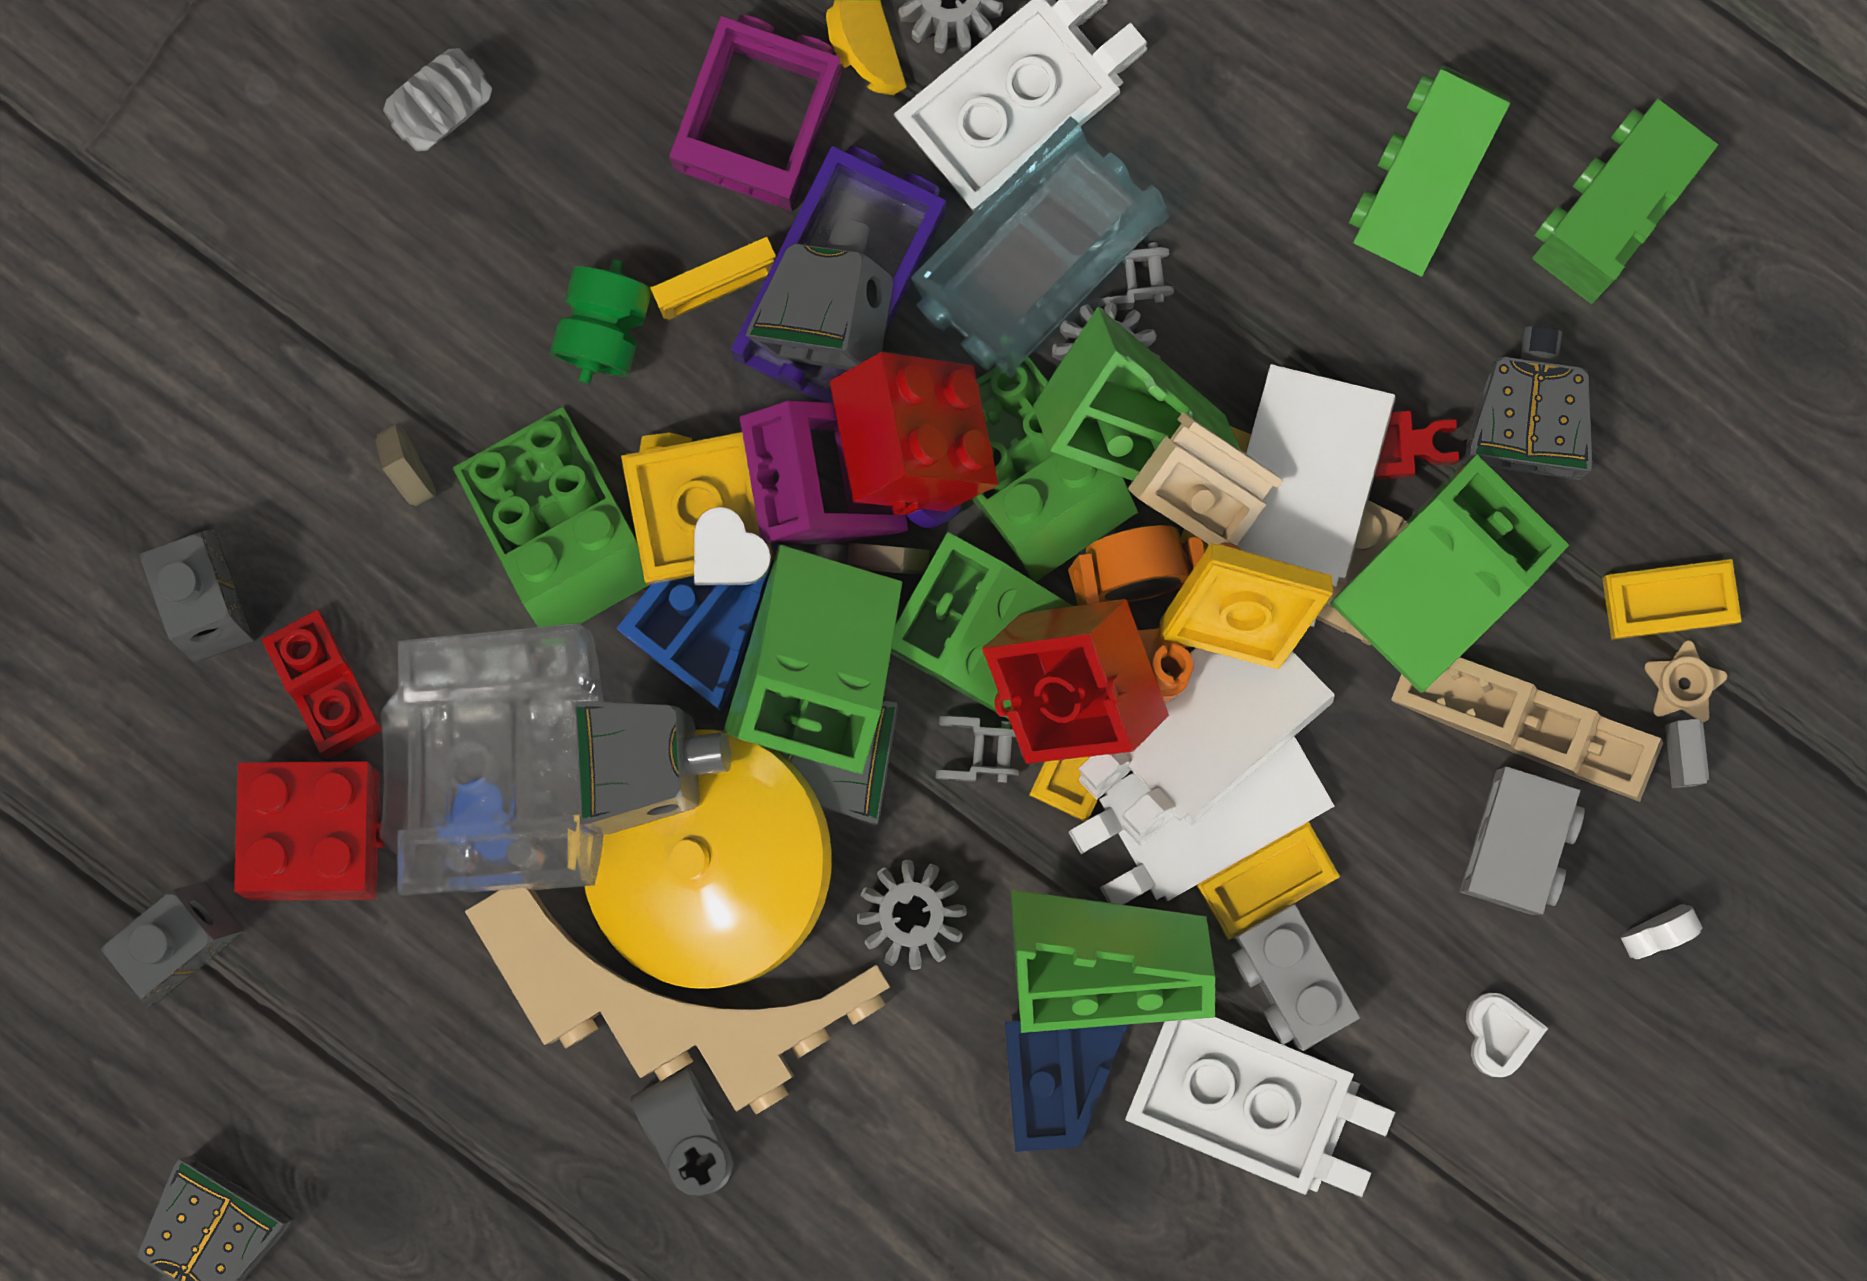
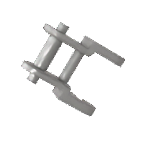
[1087,242,1174,311]
[935,716,1019,783]

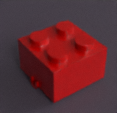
[829,352,999,515]
[982,599,1169,764]
[234,761,386,901]

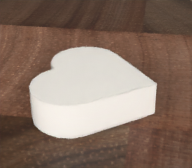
[694,507,771,585]
[1620,904,1702,959]
[1466,993,1548,1077]

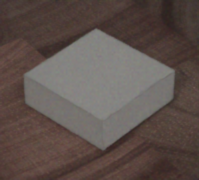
[1665,719,1709,788]

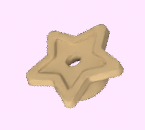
[1644,641,1727,722]

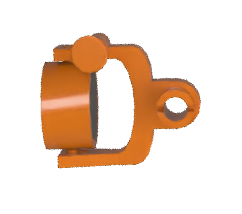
[1068,525,1243,703]

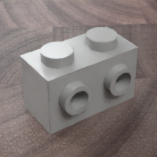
[1459,767,1585,915]
[1231,904,1360,1050]

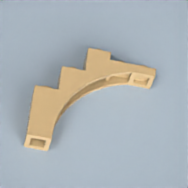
[465,878,891,1114]

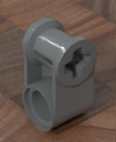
[630,1067,734,1196]

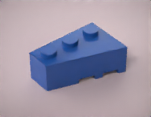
[616,544,785,714]

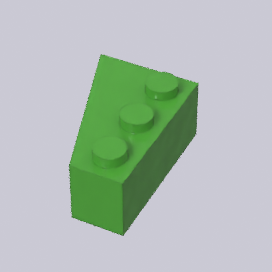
[1349,64,1510,277]
[1532,99,1718,305]
[1033,306,1240,481]
[1011,890,1215,1033]

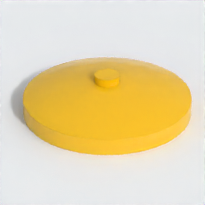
[582,730,832,989]

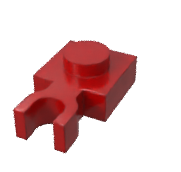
[1374,411,1459,480]

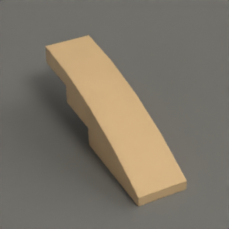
[1391,657,1663,802]

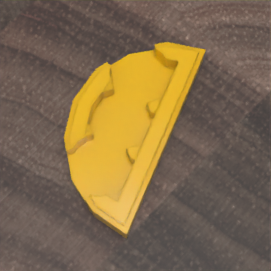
[826,0,906,95]

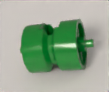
[549,259,652,384]

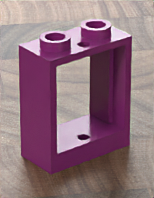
[669,15,842,212]
[740,401,908,544]

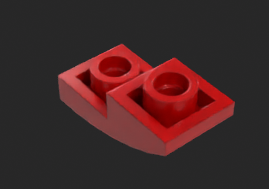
[261,609,383,760]

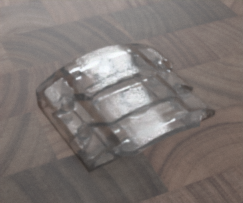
[380,623,604,896]

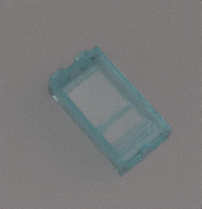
[911,116,1169,378]

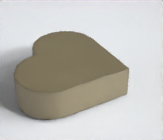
[375,423,436,507]
[847,543,930,575]

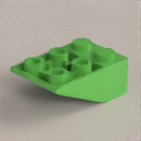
[972,350,1138,582]
[453,407,651,642]
[1330,455,1569,693]
[890,532,1072,719]
[723,544,902,774]

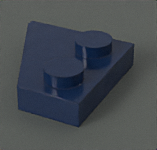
[1005,1020,1129,1152]

